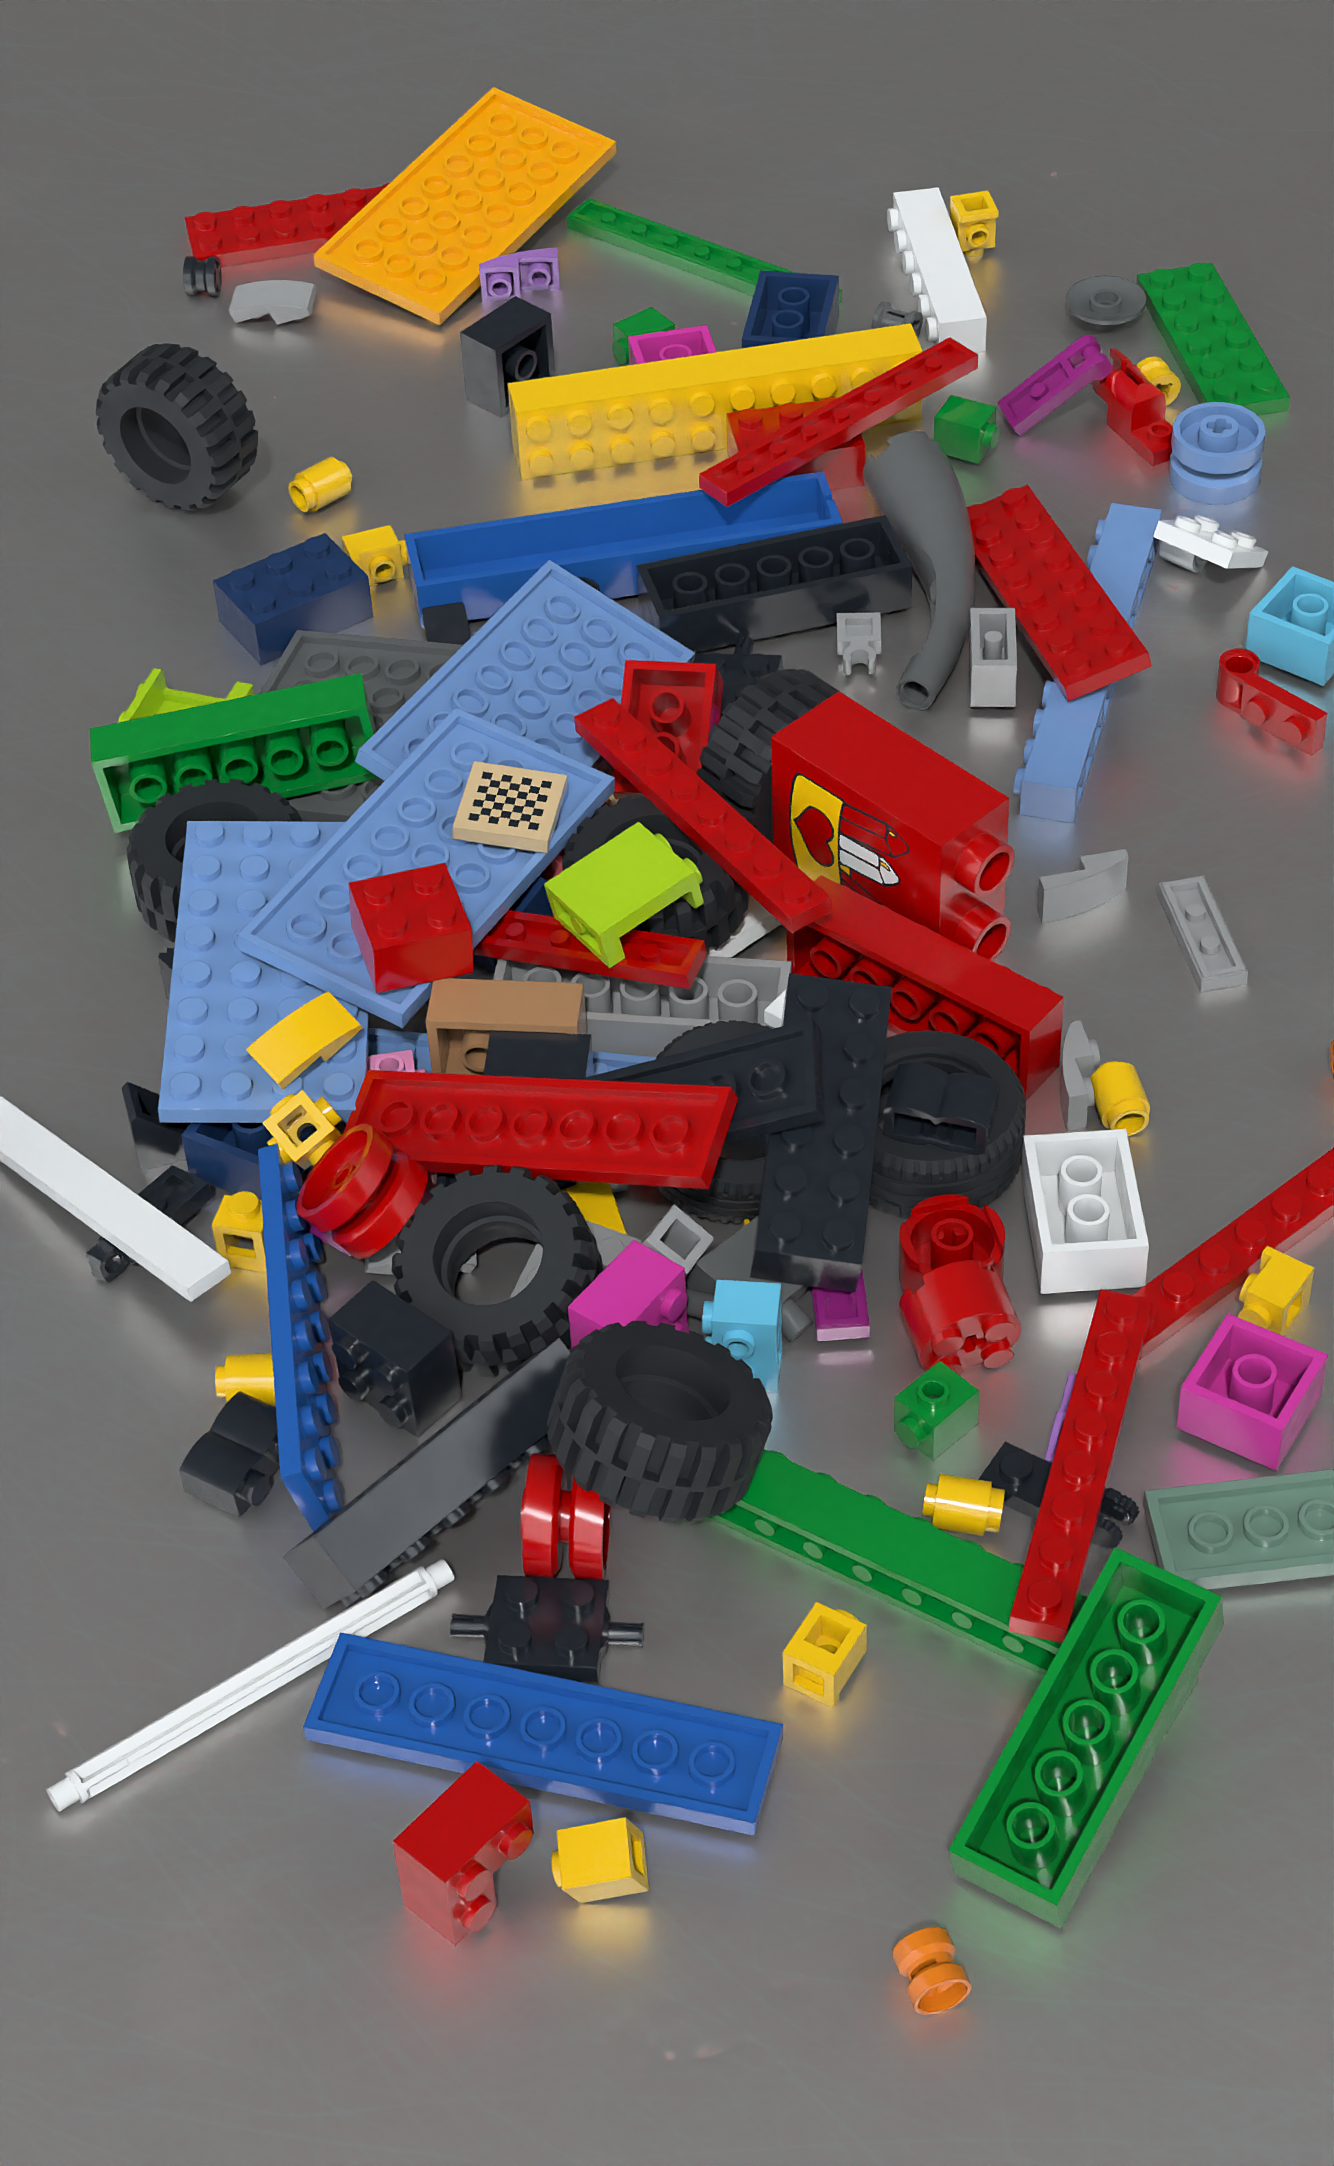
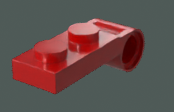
[1216,648,1328,756]

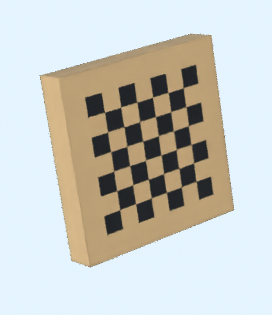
[452,761,567,853]

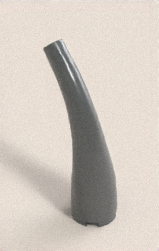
[863,431,976,710]

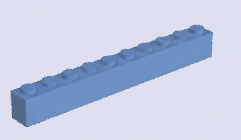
[1013,503,1162,823]

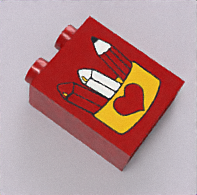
[771,691,1015,961]

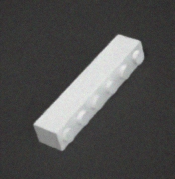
[887,187,987,353]

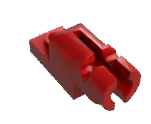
[1090,348,1172,467]

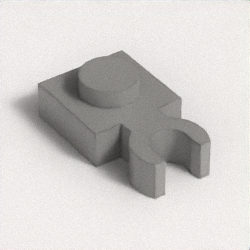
[837,612,881,675]

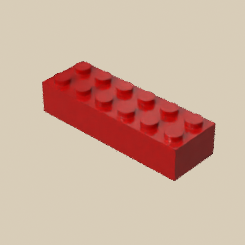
[786,875,1064,1101]

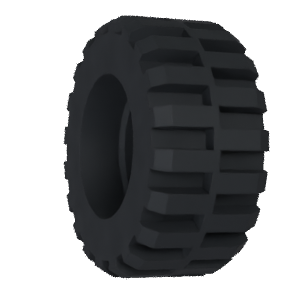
[95,343,258,510]
[697,668,848,844]
[126,779,302,942]
[562,795,749,954]
[391,1165,603,1377]
[547,1321,773,1523]

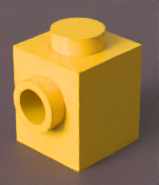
[551,1817,649,1903]

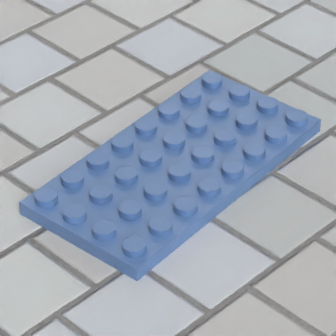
[355,560,695,781]
[236,708,615,1028]
[158,821,370,1123]

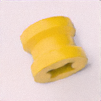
[1136,356,1181,406]

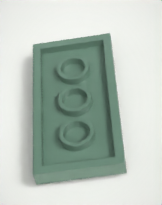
[1143,1469,1334,1590]

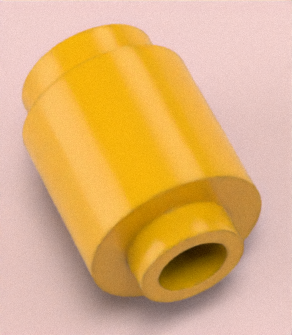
[288,457,352,512]
[1090,1061,1150,1136]
[215,1353,276,1406]
[922,1473,1005,1537]

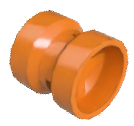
[892,1927,971,2015]

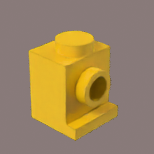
[950,190,999,257]
[341,525,408,586]
[212,1191,266,1273]
[1238,1246,1314,1336]
[783,1602,867,1708]

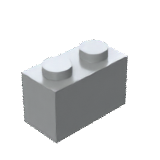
[969,608,1017,708]

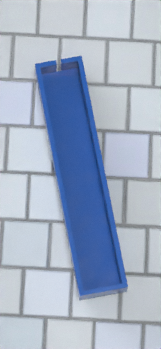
[404,471,843,628]

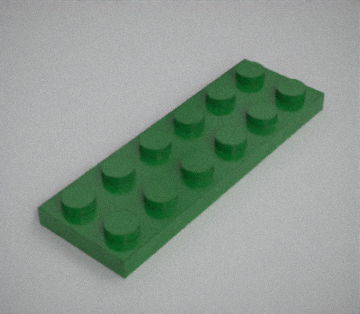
[1136,263,1290,416]

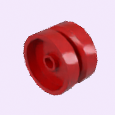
[296,1123,428,1260]
[521,1453,611,1581]

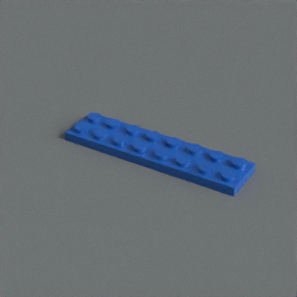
[258,1143,344,1531]
[303,1632,783,1836]

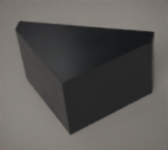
[121,1082,191,1171]

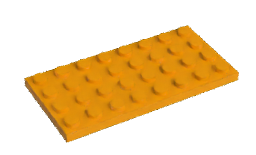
[313,87,616,325]

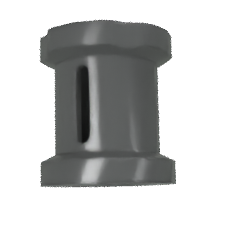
[871,301,923,338]

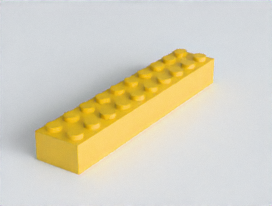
[508,323,923,480]

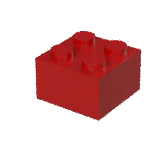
[348,863,473,993]

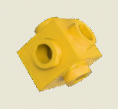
[263,1090,342,1170]

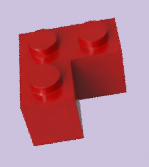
[392,1761,534,1946]

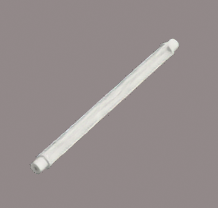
[47,1559,454,1812]

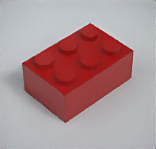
[726,397,866,491]
[612,660,724,800]

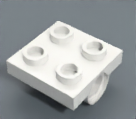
[1153,515,1268,573]

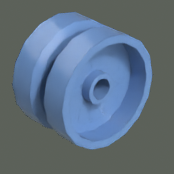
[1169,402,1266,505]

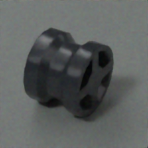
[183,256,222,296]

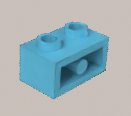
[702,1280,783,1393]

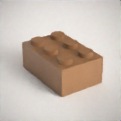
[426,978,587,1075]

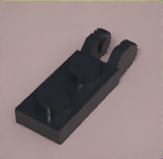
[978,1441,1140,1550]

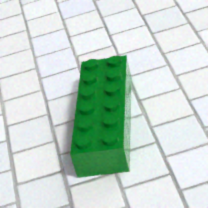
[90,673,381,833]
[948,1547,1224,1929]

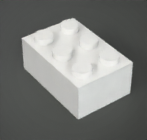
[1021,1129,1149,1294]

